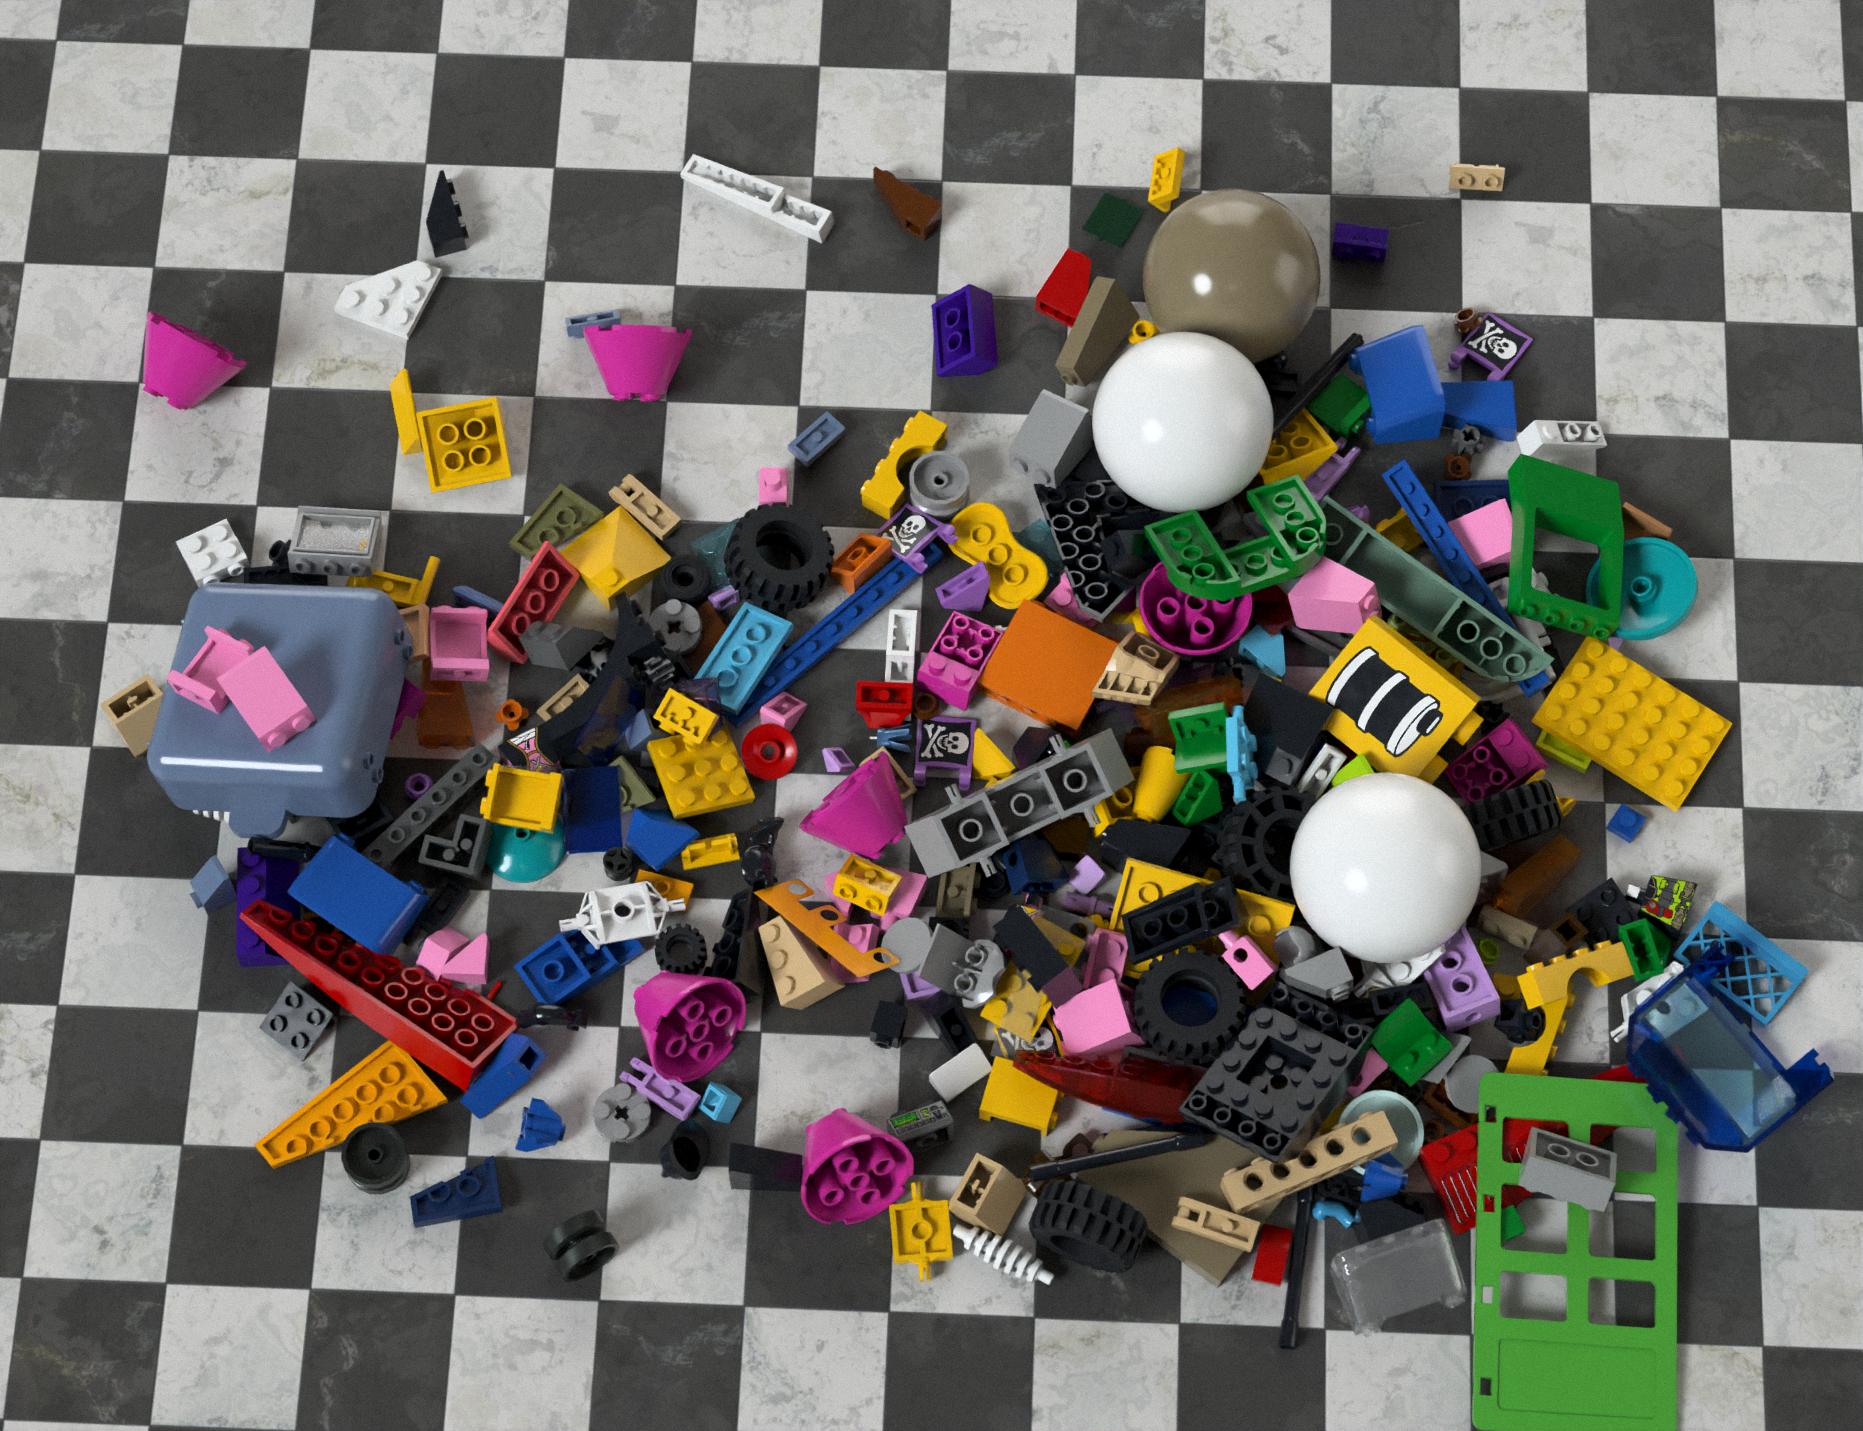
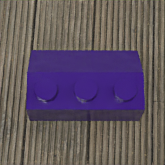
[931,284,998,377]

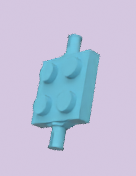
[1226,706,1258,802]

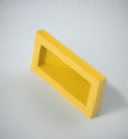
[971,728,1016,781]

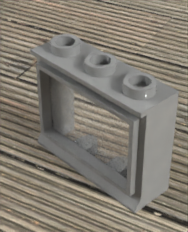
[287,506,383,578]

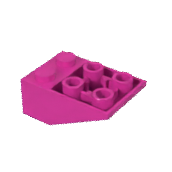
[915,611,1004,711]
[1443,718,1550,804]

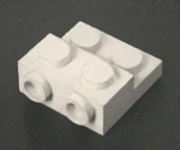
[176,519,250,588]

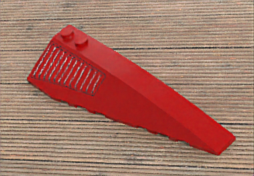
[1417,1046,1692,1236]

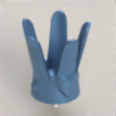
[870,724,912,753]

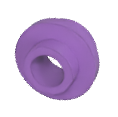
[405,773,433,801]

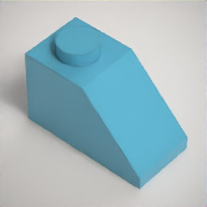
[1238,619,1286,683]

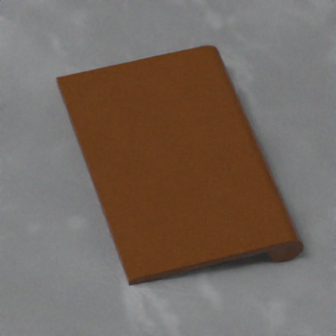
[668,601,729,675]

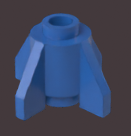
[515,1098,566,1152]
[1360,1153,1408,1202]

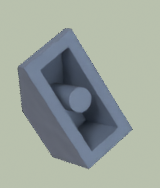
[622,709,680,752]
[190,855,237,915]

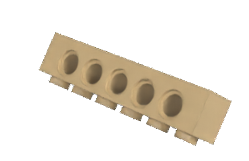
[1220,1110,1399,1215]

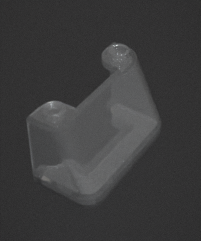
[1329,1219,1467,1337]

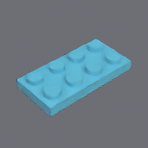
[688,602,794,715]

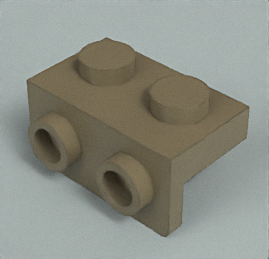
[935,862,981,925]
[1475,903,1539,951]

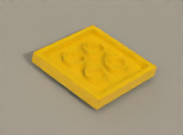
[647,725,755,820]

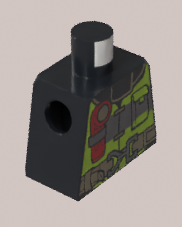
[1625,875,1697,941]

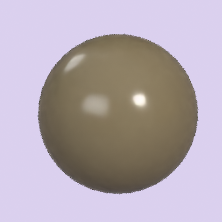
[1142,188,1321,364]

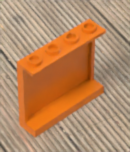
[977,599,1120,740]

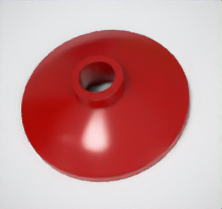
[741,724,798,780]

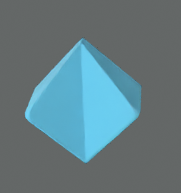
[698,1082,742,1124]

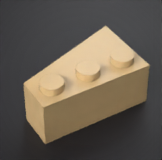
[758,916,845,1010]

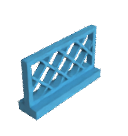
[1673,900,1809,1027]

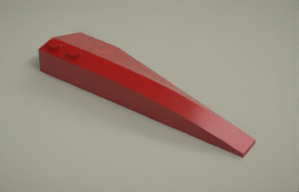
[240,899,520,1092]

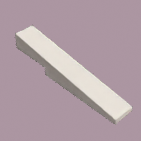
[680,154,835,243]

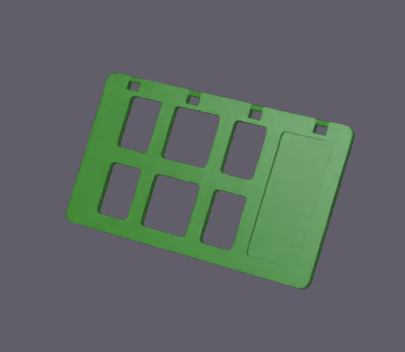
[1472,1072,1678,1431]

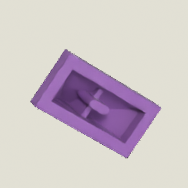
[935,561,991,612]

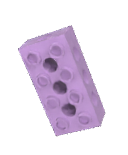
[1420,924,1501,1032]

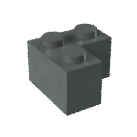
[418,814,495,881]

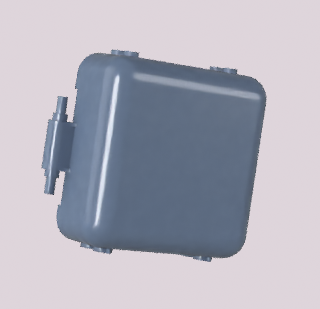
[147,582,414,839]

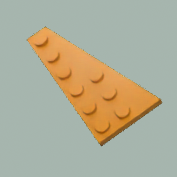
[254,1040,448,1169]

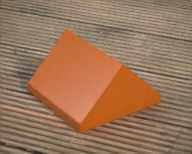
[829,533,893,595]

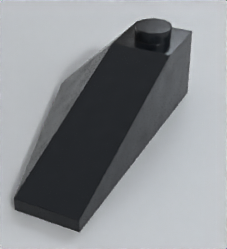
[702,886,767,1005]

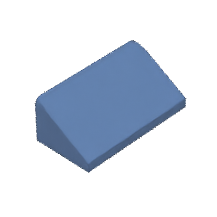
[452,586,504,621]

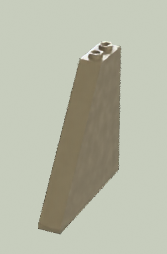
[1074,1130,1312,1288]

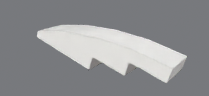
[885,609,917,721]

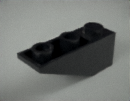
[426,170,469,258]

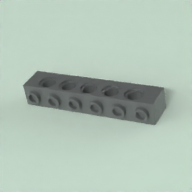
[360,742,500,876]

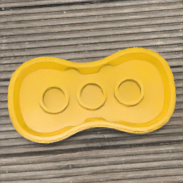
[948,502,1049,609]

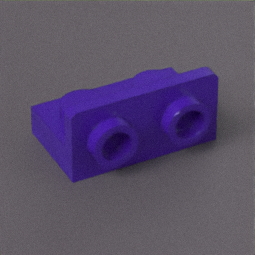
[1331,222,1389,263]

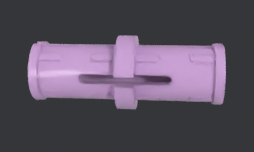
[1063,891,1115,920]

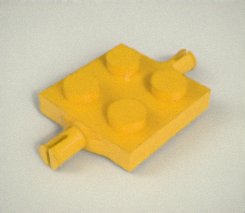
[889,1182,953,1282]

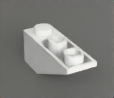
[1516,420,1607,461]

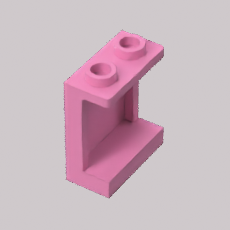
[429,605,489,682]
[166,626,254,714]

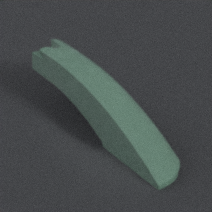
[1319,495,1554,682]

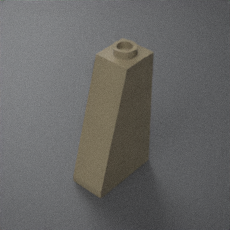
[1055,276,1140,387]

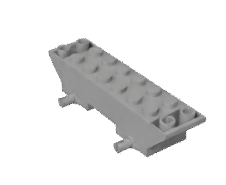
[904,728,1135,878]

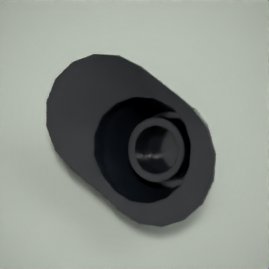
[659,1119,710,1181]

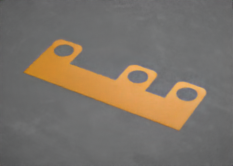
[754,879,900,978]

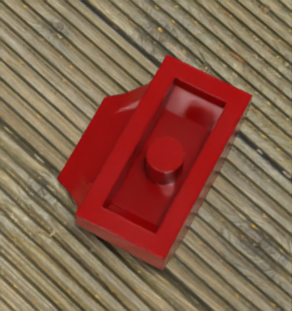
[855,681,914,729]

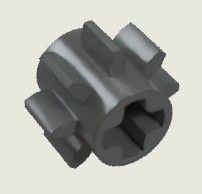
[1451,423,1486,458]

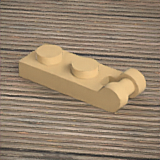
[609,474,682,541]
[1171,1197,1260,1252]

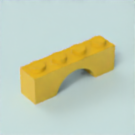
[860,410,948,520]
[1517,940,1634,1010]
[1504,981,1576,1076]

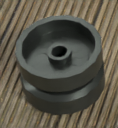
[341,1122,410,1194]
[542,1210,620,1282]

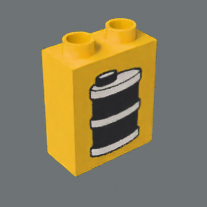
[1308,614,1484,785]

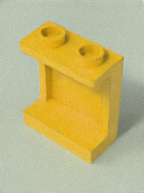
[480,763,564,834]
[979,1056,1067,1137]

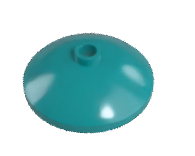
[485,816,567,883]

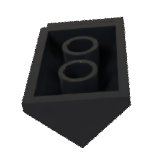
[1121,876,1249,965]

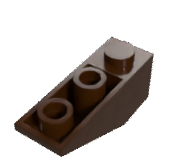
[873,167,942,241]

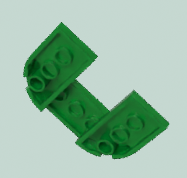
[1144,474,1327,601]

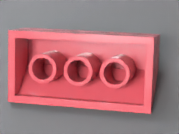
[487,541,580,664]

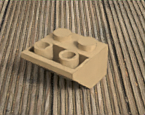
[101,674,163,759]
[949,1153,1027,1237]

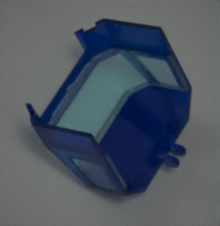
[1626,938,1835,1153]

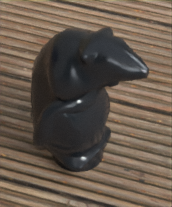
[741,817,784,890]

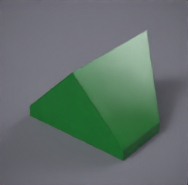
[1170,769,1223,828]
[1618,918,1673,982]

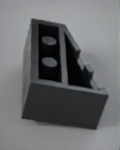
[993,906,1083,1009]

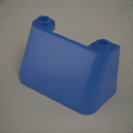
[1349,325,1445,444]
[287,832,430,955]

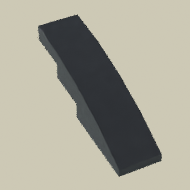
[1335,982,1433,1029]

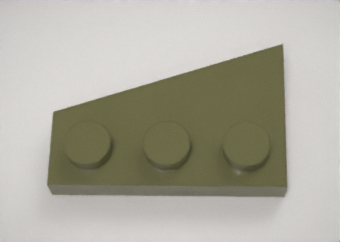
[509,483,604,562]
[558,755,657,831]

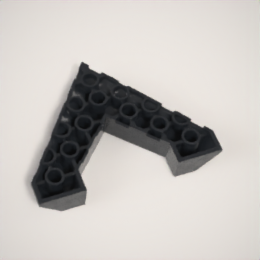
[1034,479,1226,625]

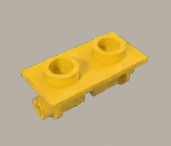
[681,833,740,870]

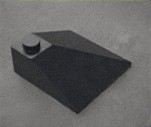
[1243,672,1336,786]

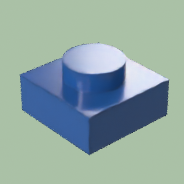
[1606,803,1646,843]

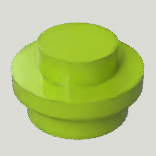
[1474,938,1499,967]

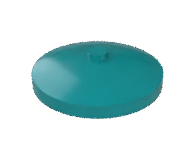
[1585,537,1698,641]

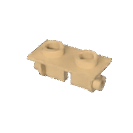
[1449,162,1505,191]

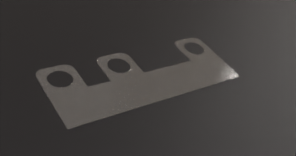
[990,904,1095,1070]

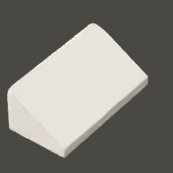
[1296,744,1347,800]
[929,1043,992,1104]

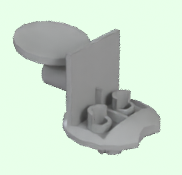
[881,917,1007,1009]
[1384,1011,1499,1113]

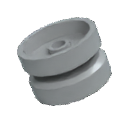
[909,451,969,521]

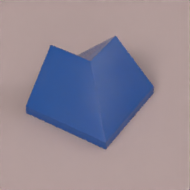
[625,808,700,871]

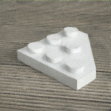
[334,260,442,339]

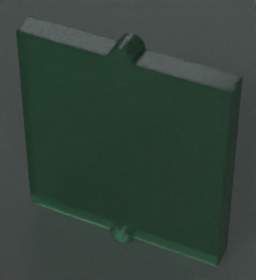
[1083,192,1144,248]

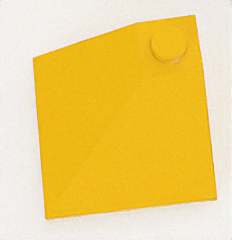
[416,397,512,493]
[1258,407,1338,485]
[559,505,672,612]

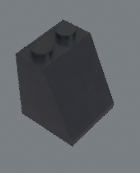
[1100,818,1192,875]

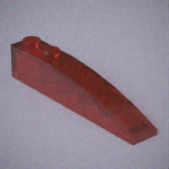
[1013,1049,1191,1124]

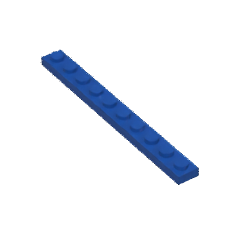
[1382,459,1552,698]
[718,541,943,730]

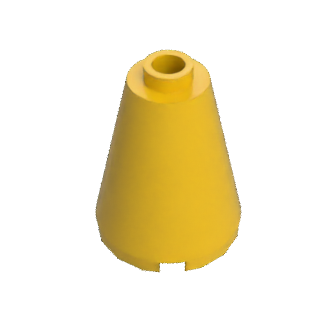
[1132,746,1194,824]

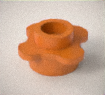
[495,699,529,731]

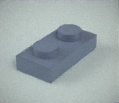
[565,309,621,338]
[788,411,846,467]

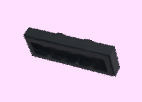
[243,564,329,586]

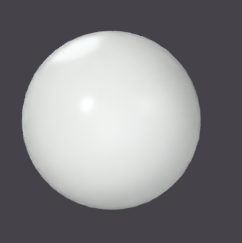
[1092,332,1273,513]
[1290,772,1481,963]

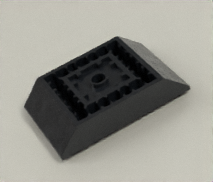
[1178,980,1375,1165]

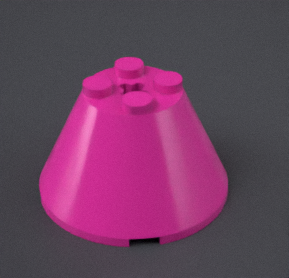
[143,311,247,410]
[583,325,692,402]
[1139,561,1252,656]
[798,751,908,862]
[633,970,746,1083]
[801,1108,914,1225]

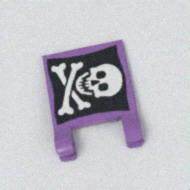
[1448,312,1533,381]
[873,503,959,574]
[914,716,976,791]

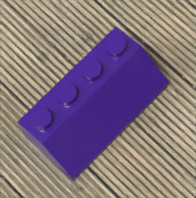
[236,847,300,967]

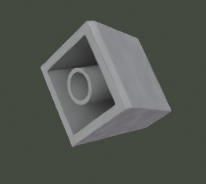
[1008,389,1092,489]

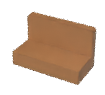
[1621,502,1673,542]

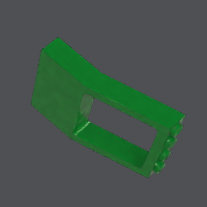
[1507,454,1624,641]

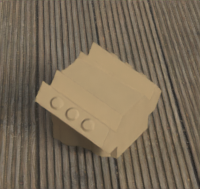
[1091,629,1181,706]

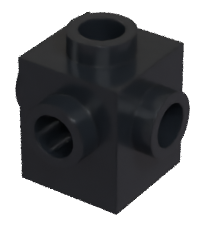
[1494,999,1544,1044]

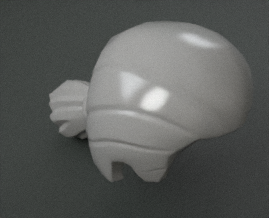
[1273,926,1316,981]

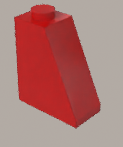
[1035,248,1091,328]

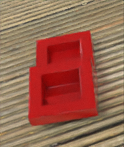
[1251,1224,1293,1287]

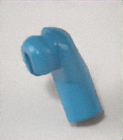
[1312,1200,1355,1229]

